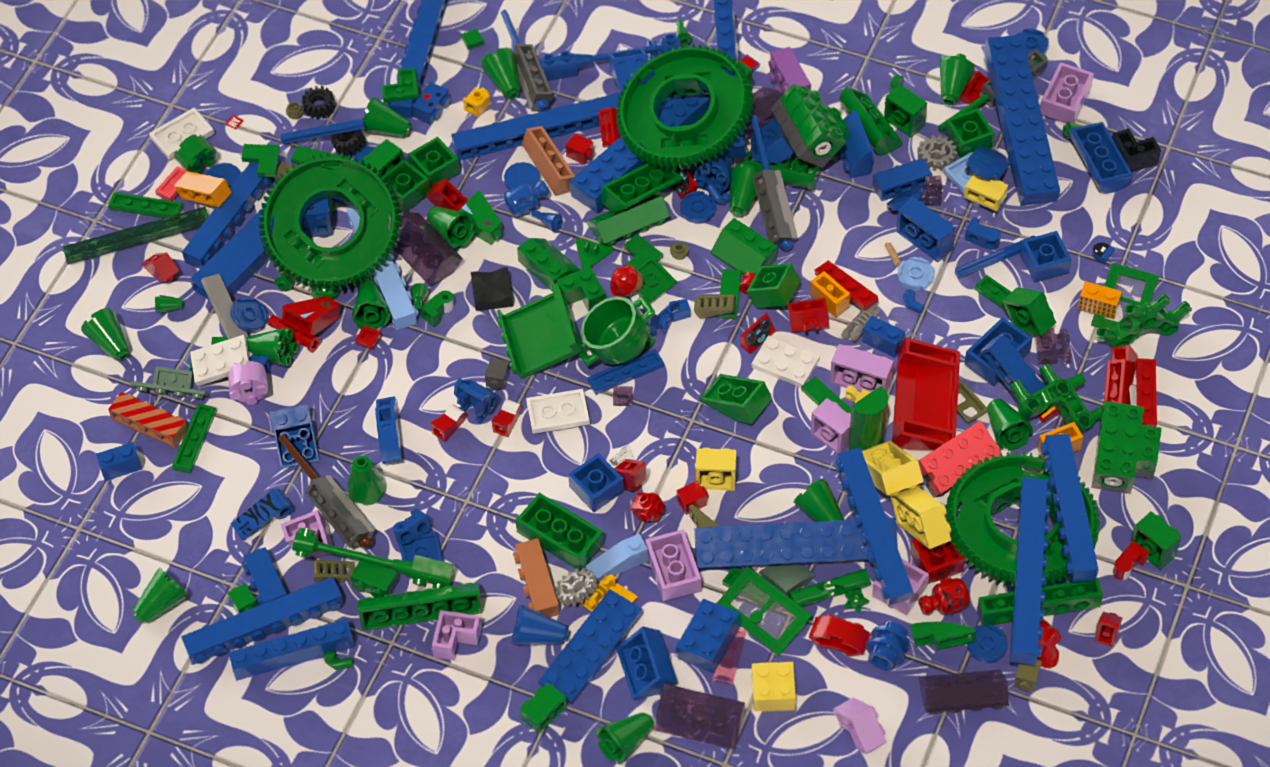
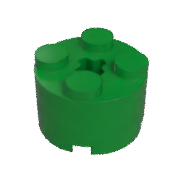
[174,134,217,174]

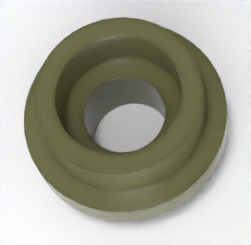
[286,102,304,119]
[670,242,688,260]

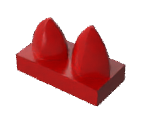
[598,108,621,146]

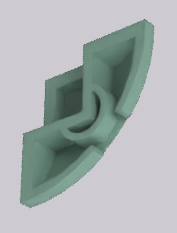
[759,564,816,595]

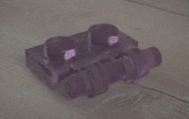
[1035,328,1072,364]

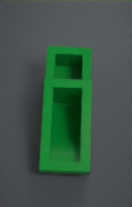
[910,621,977,650]

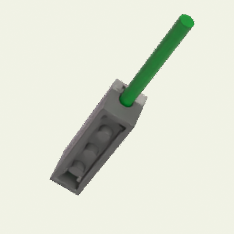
[938,49,1048,131]

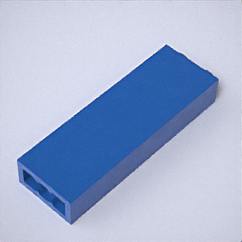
[190,208,274,301]

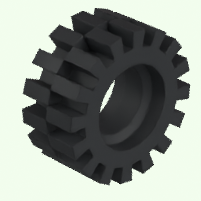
[302,86,335,120]
[331,130,366,157]

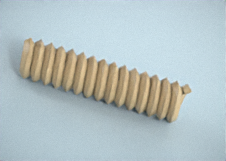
[884,242,901,266]

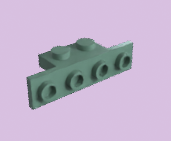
[130,366,210,399]

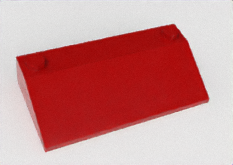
[892,337,960,450]

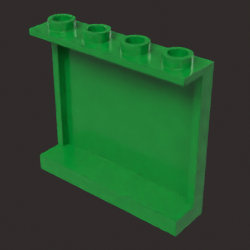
[497,283,583,379]

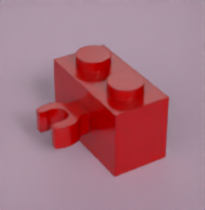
[788,298,829,332]

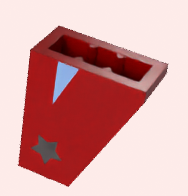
[281,296,341,338]

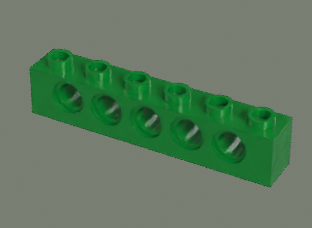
[977,578,1103,626]

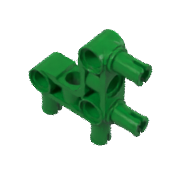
[1097,293,1192,347]
[1010,363,1103,434]

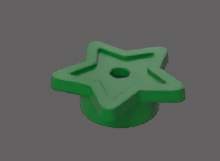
[844,589,870,613]

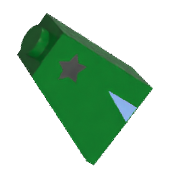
[459,190,503,245]

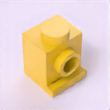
[463,87,491,118]

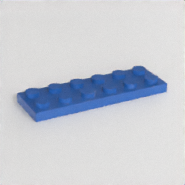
[538,589,643,705]

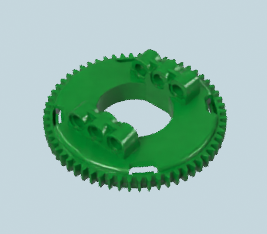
[616,44,754,170]
[258,153,402,292]
[945,452,1100,587]

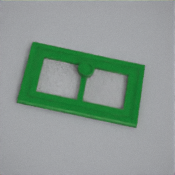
[1091,263,1159,339]
[716,566,812,656]

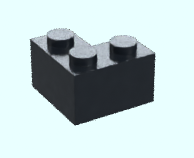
[1112,128,1161,172]

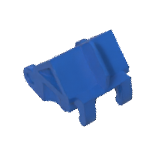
[454,378,499,423]

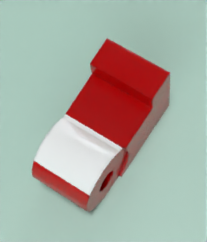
[492,399,522,438]
[431,404,467,442]
[1113,541,1149,580]

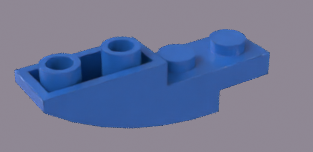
[375,396,402,464]

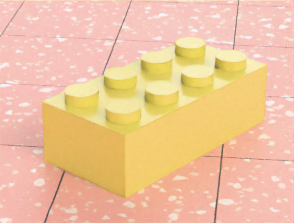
[862,441,923,496]
[890,486,951,549]

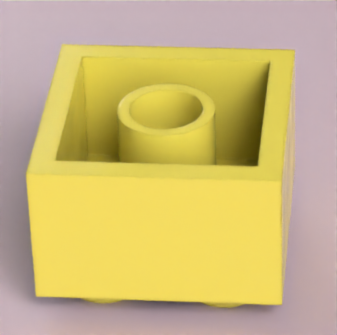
[696,448,736,491]
[752,662,796,712]

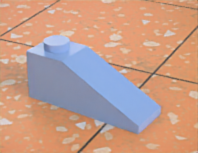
[586,534,648,582]

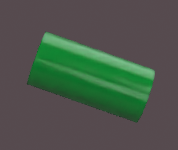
[839,87,903,155]
[743,149,821,190]
[848,386,888,451]

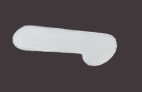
[1129,385,1136,406]

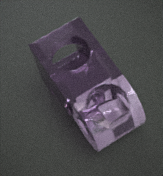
[923,175,942,206]

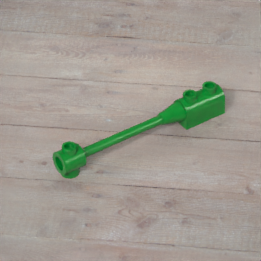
[292,527,454,589]

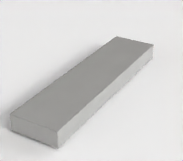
[201,274,248,340]

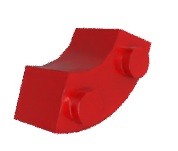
[808,614,871,657]

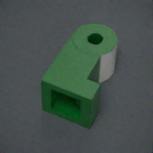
[420,290,454,328]

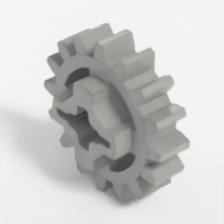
[917,135,957,170]
[554,568,598,607]

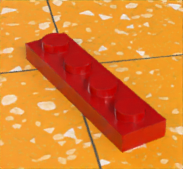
[814,260,879,311]
[1136,358,1157,427]

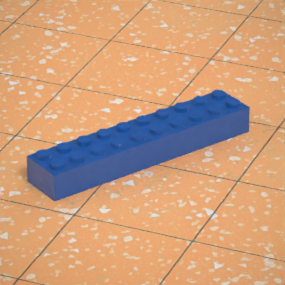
[983,35,1060,205]
[569,93,711,213]
[694,518,898,568]

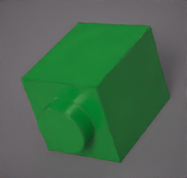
[227,583,258,614]

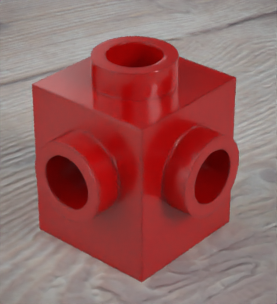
[630,492,665,522]

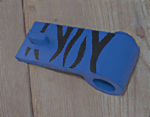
[231,489,293,541]

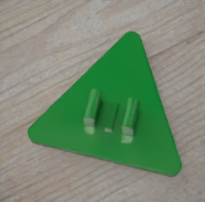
[575,238,614,269]

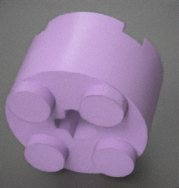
[228,361,268,405]

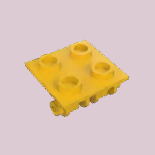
[581,574,638,612]

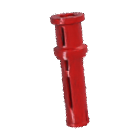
[268,315,320,352]

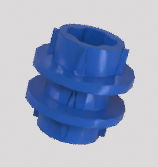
[866,620,910,670]

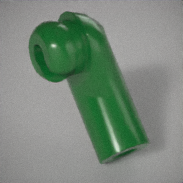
[324,650,353,670]

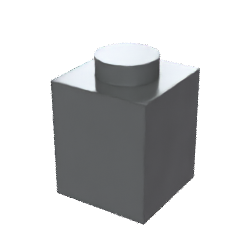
[485,358,510,390]

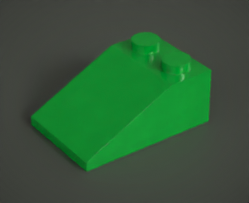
[700,374,772,424]

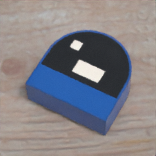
[1092,242,1115,264]

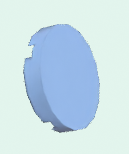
[897,257,935,291]

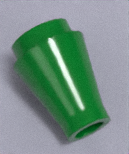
[155,295,182,313]

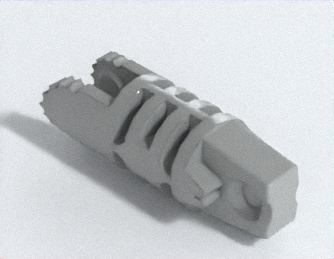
[841,304,880,341]

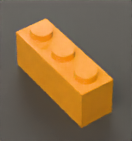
[174,171,232,207]

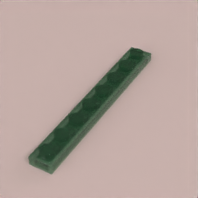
[63,206,209,265]

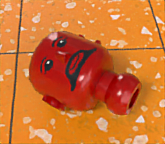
[918,577,970,616]

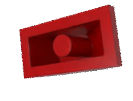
[426,179,468,211]
[141,253,179,282]
[614,459,646,491]
[1094,611,1123,648]

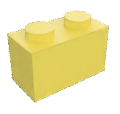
[964,173,1008,211]

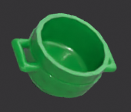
[578,296,655,366]

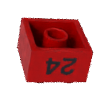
[910,537,965,584]

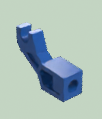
[650,299,691,336]

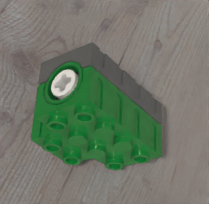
[771,83,851,167]
[1091,401,1162,494]

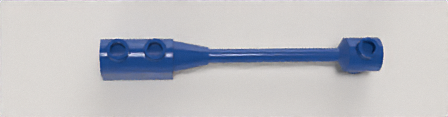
[539,34,681,81]

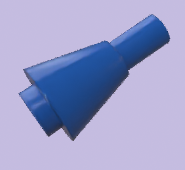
[531,209,563,231]

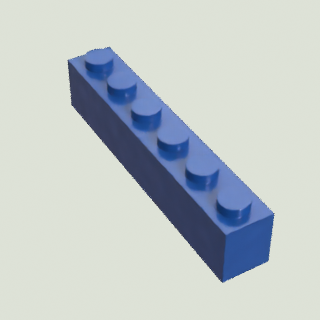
[228,619,355,681]

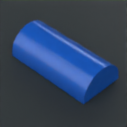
[1069,122,1133,193]

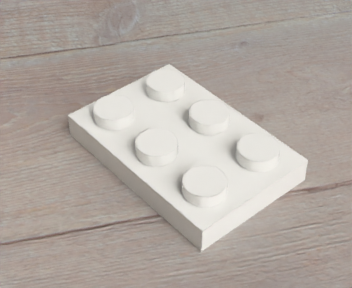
[149,108,214,159]
[190,335,250,386]
[752,335,820,388]
[526,389,590,434]

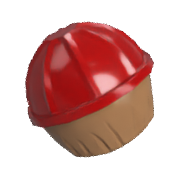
[610,265,643,297]

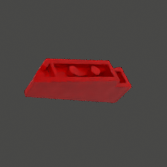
[1103,345,1138,406]

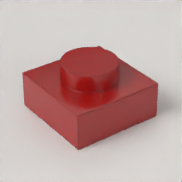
[355,325,382,350]

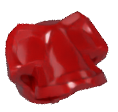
[1037,619,1062,669]

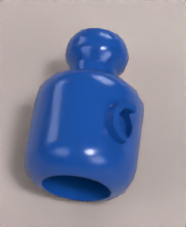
[504,181,550,217]

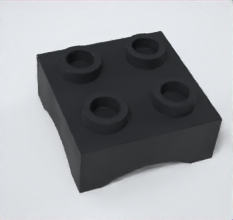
[471,267,513,311]

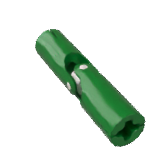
[789,568,870,607]

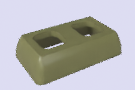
[957,381,987,424]

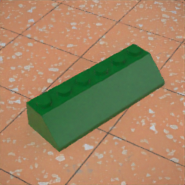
[358,583,483,631]

